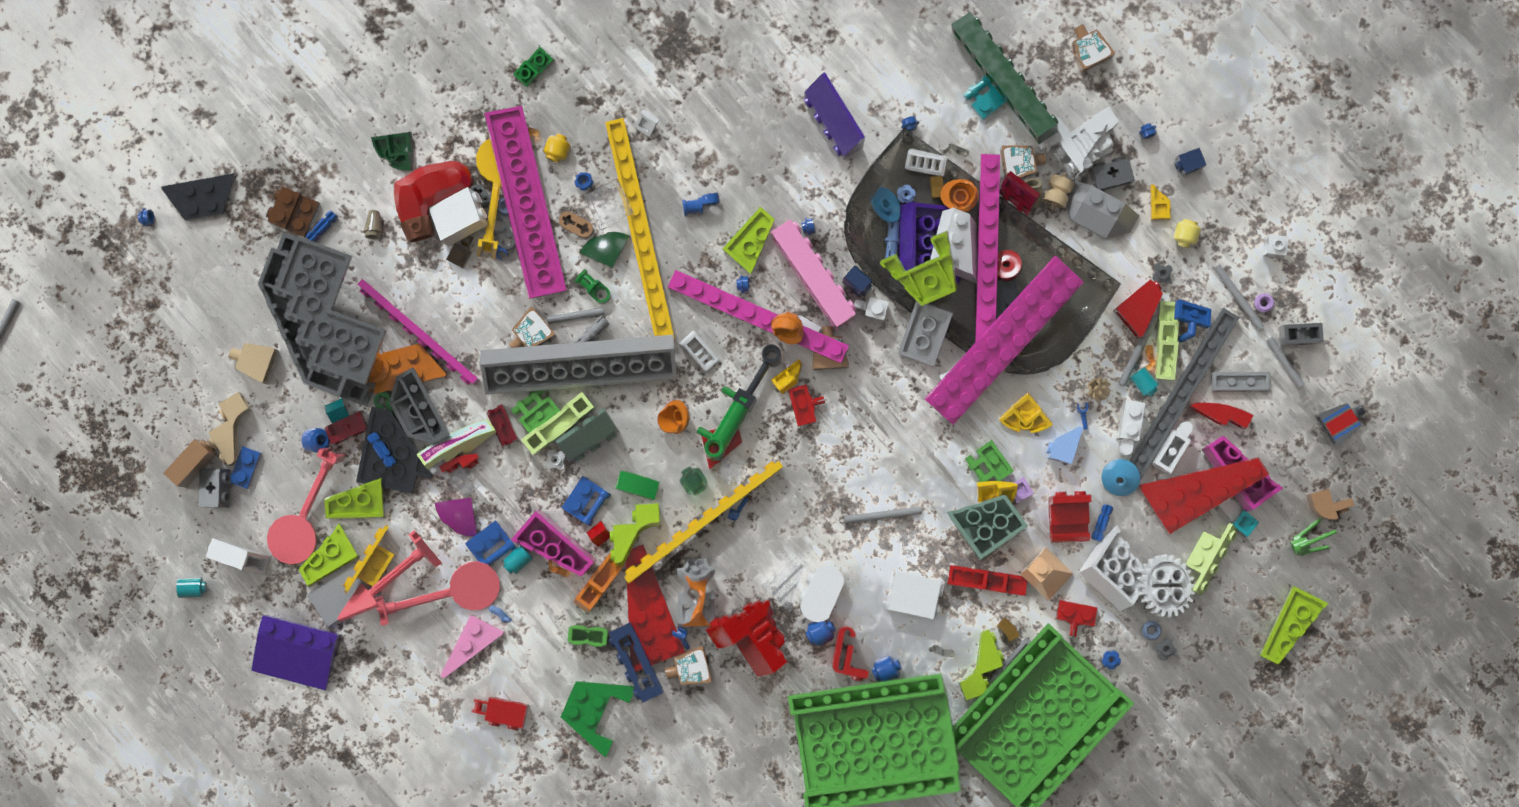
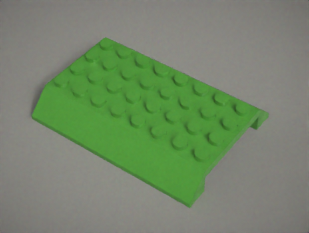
[953,623,1135,807]
[788,673,961,807]

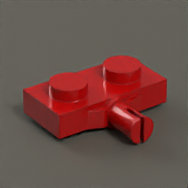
[788,384,825,427]
[1055,600,1098,637]

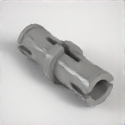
[574,315,609,343]

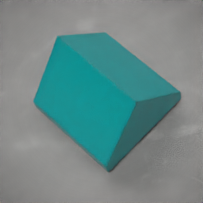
[324,398,350,423]

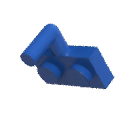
[1174,299,1212,343]

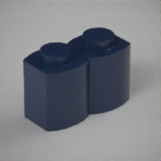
[842,266,873,297]

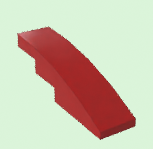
[947,565,1028,596]

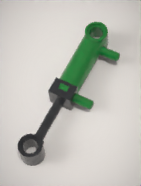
[697,344,781,461]

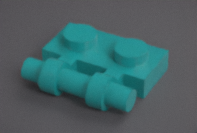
[963,75,1006,121]

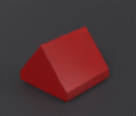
[586,520,610,547]

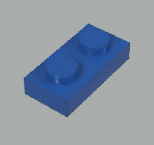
[230,446,262,489]

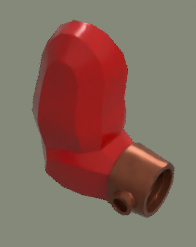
[393,160,474,243]

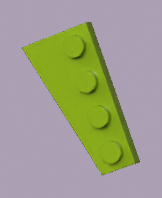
[1259,586,1329,664]

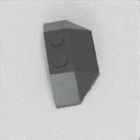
[390,367,450,444]

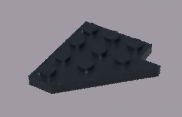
[356,406,434,494]

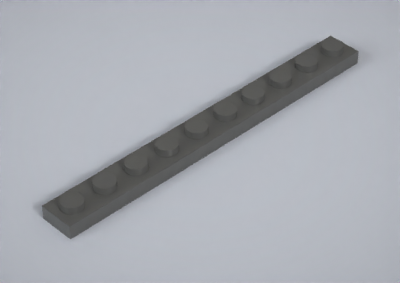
[1129,308,1240,480]

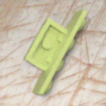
[1186,523,1238,596]

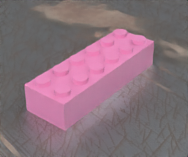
[771,219,857,331]

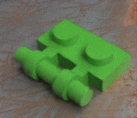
[511,390,560,433]
[965,440,1014,482]

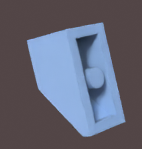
[1046,426,1083,465]

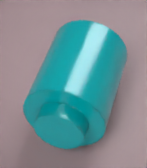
[1130,366,1159,397]
[503,545,533,574]
[176,578,207,598]

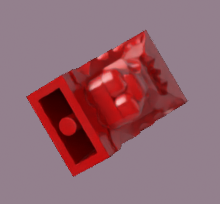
[705,600,788,677]

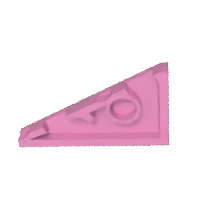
[440,615,504,678]

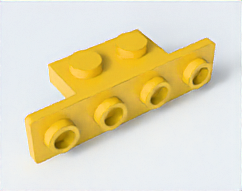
[343,525,394,594]

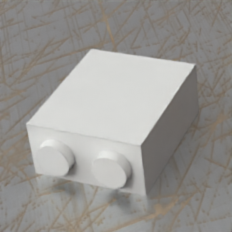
[429,187,488,246]
[887,571,944,619]

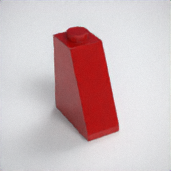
[1113,279,1163,339]

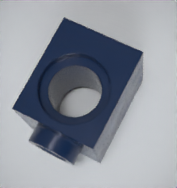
[1174,147,1207,176]

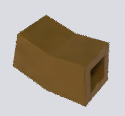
[929,175,943,199]
[996,617,1020,642]

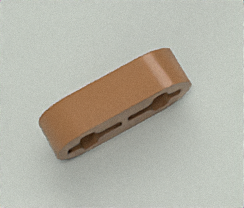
[559,212,593,239]

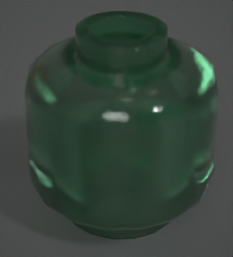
[679,466,708,496]

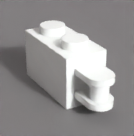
[1116,400,1145,455]
[1151,422,1193,474]

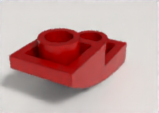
[439,454,481,474]

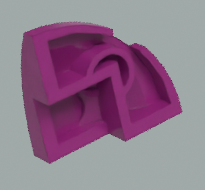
[435,497,477,536]

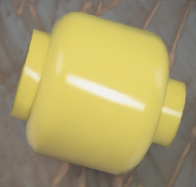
[1173,219,1201,248]

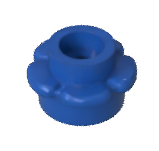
[901,116,919,132]
[1139,123,1157,139]
[574,172,593,191]
[138,208,155,227]
[801,217,816,236]
[736,275,749,294]
[1102,651,1121,670]

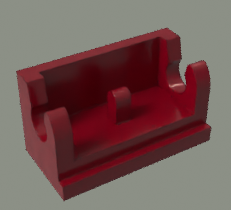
[487,404,520,448]
[324,411,368,446]

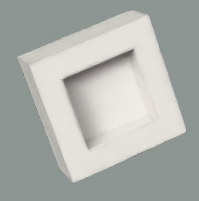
[634,110,659,137]

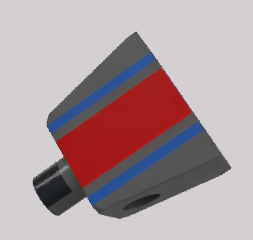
[1315,403,1366,447]

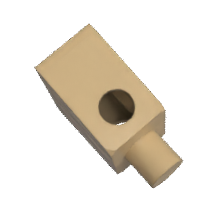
[228,343,279,384]

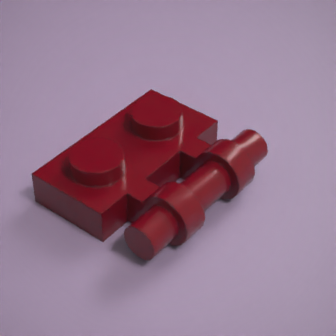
[999,171,1040,216]

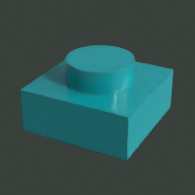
[1232,510,1259,537]

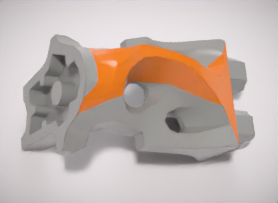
[677,557,715,634]

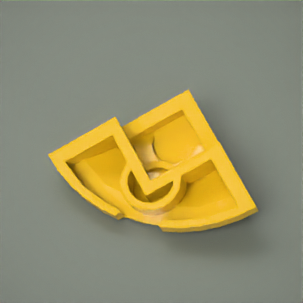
[999,392,1053,433]
[976,481,1018,503]

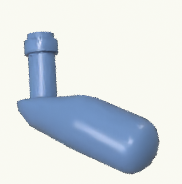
[489,605,512,623]

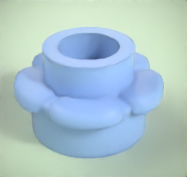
[897,185,916,203]

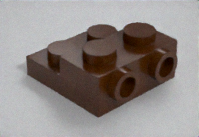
[266,186,320,238]

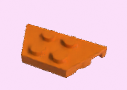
[374,343,447,395]

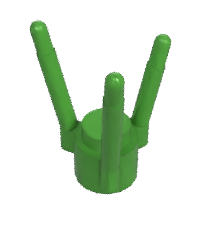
[1290,518,1337,556]

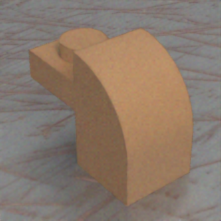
[1306,489,1354,520]

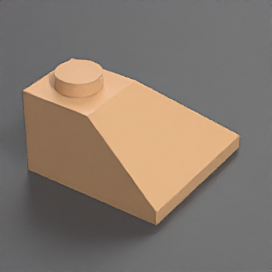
[1021,547,1073,601]

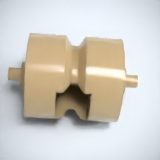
[1042,173,1075,210]

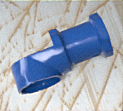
[682,193,720,216]

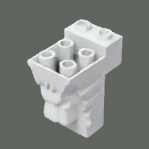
[1037,107,1119,179]

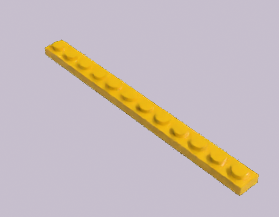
[605,118,675,340]

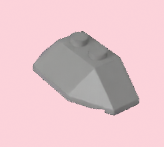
[1066,180,1139,239]

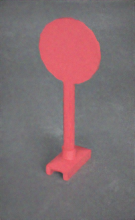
[267,446,347,564]
[375,561,500,626]

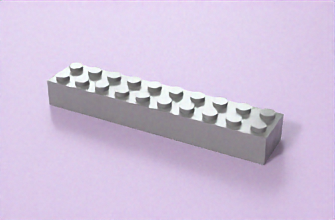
[480,335,677,395]

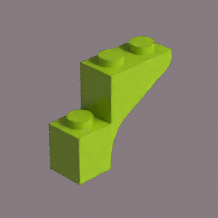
[610,503,660,567]
[958,629,1004,701]

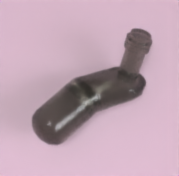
[942,143,969,157]
[929,645,955,657]

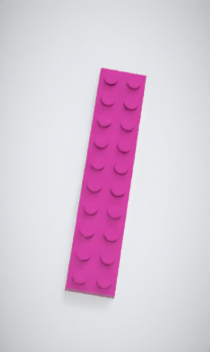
[484,105,566,299]
[924,256,1084,425]

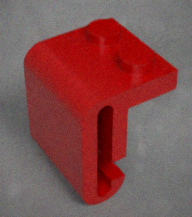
[1048,491,1092,543]
[831,626,869,682]

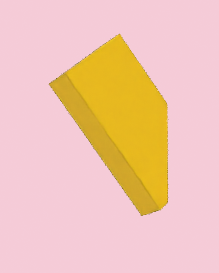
[1150,184,1171,220]
[771,359,803,394]

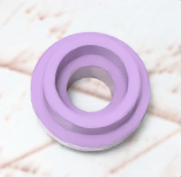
[1254,293,1274,313]

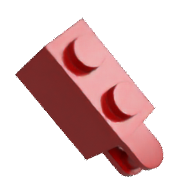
[471,696,529,731]

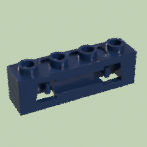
[608,622,664,703]

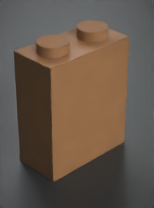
[163,439,218,488]

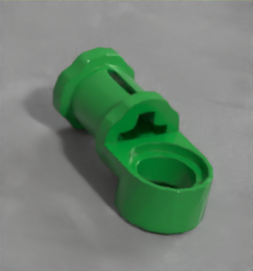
[574,269,611,304]

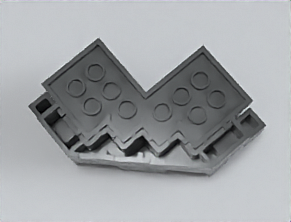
[258,233,387,407]

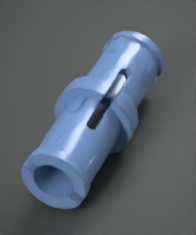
[885,221,900,258]

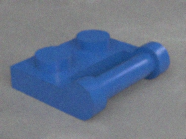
[562,476,611,527]
[465,520,517,566]

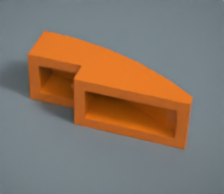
[573,553,625,614]

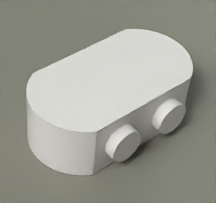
[798,566,844,622]

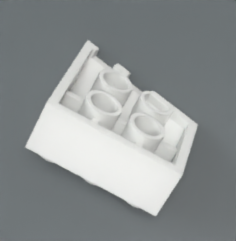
[930,208,978,283]
[1079,526,1145,611]

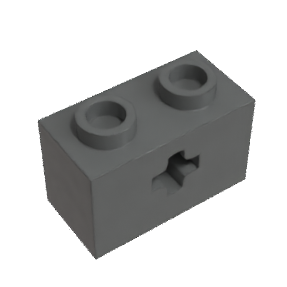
[1089,157,1135,191]
[1279,323,1324,346]
[198,468,231,508]

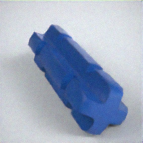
[306,210,338,242]
[367,432,396,468]
[1092,504,1113,541]

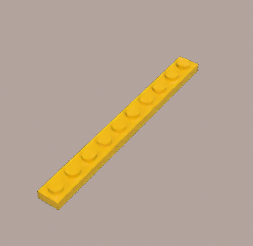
[624,461,783,584]

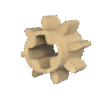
[1087,377,1111,402]

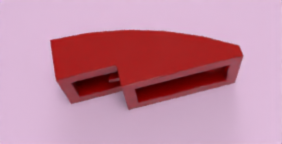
[1189,402,1254,430]

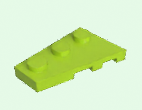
[722,206,775,275]
[324,478,385,518]
[298,523,359,587]

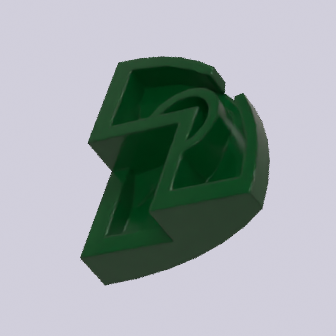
[371,131,414,171]
[579,232,630,269]

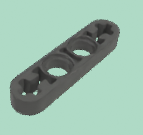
[470,184,516,251]

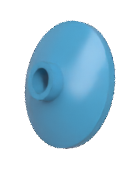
[871,187,900,223]
[1101,459,1140,496]

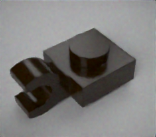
[446,235,474,269]

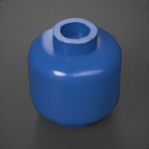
[301,428,330,453]
[806,620,836,646]
[872,655,902,682]

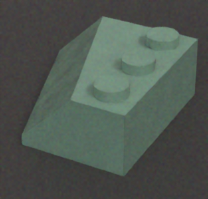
[556,408,619,463]
[947,495,1028,562]

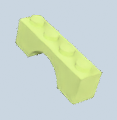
[521,392,595,456]

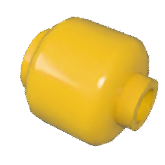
[543,133,571,163]

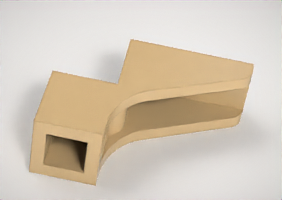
[208,392,252,466]

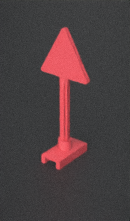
[337,530,442,622]

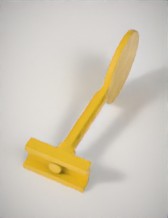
[476,139,501,259]

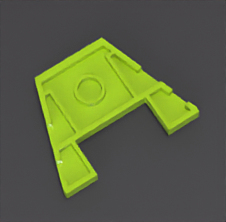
[880,230,957,306]

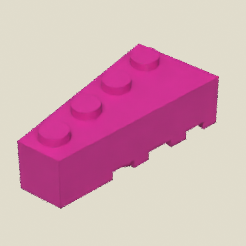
[1201,436,1283,512]
[511,510,597,576]

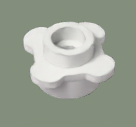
[545,450,566,470]

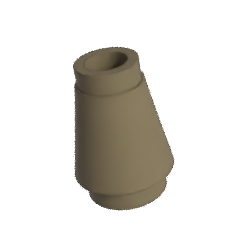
[363,210,382,239]

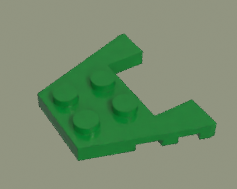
[560,681,635,757]

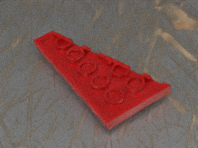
[1139,457,1270,534]
[626,544,685,671]

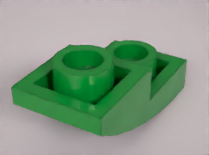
[513,46,555,87]
[615,471,659,500]

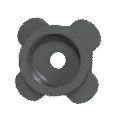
[1152,264,1173,284]
[1154,638,1177,661]

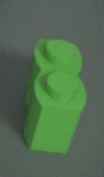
[567,625,609,647]

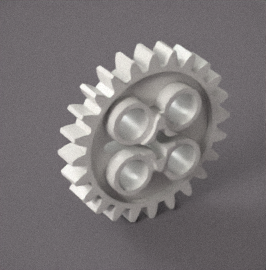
[1137,554,1195,618]

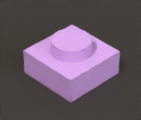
[1014,477,1034,503]

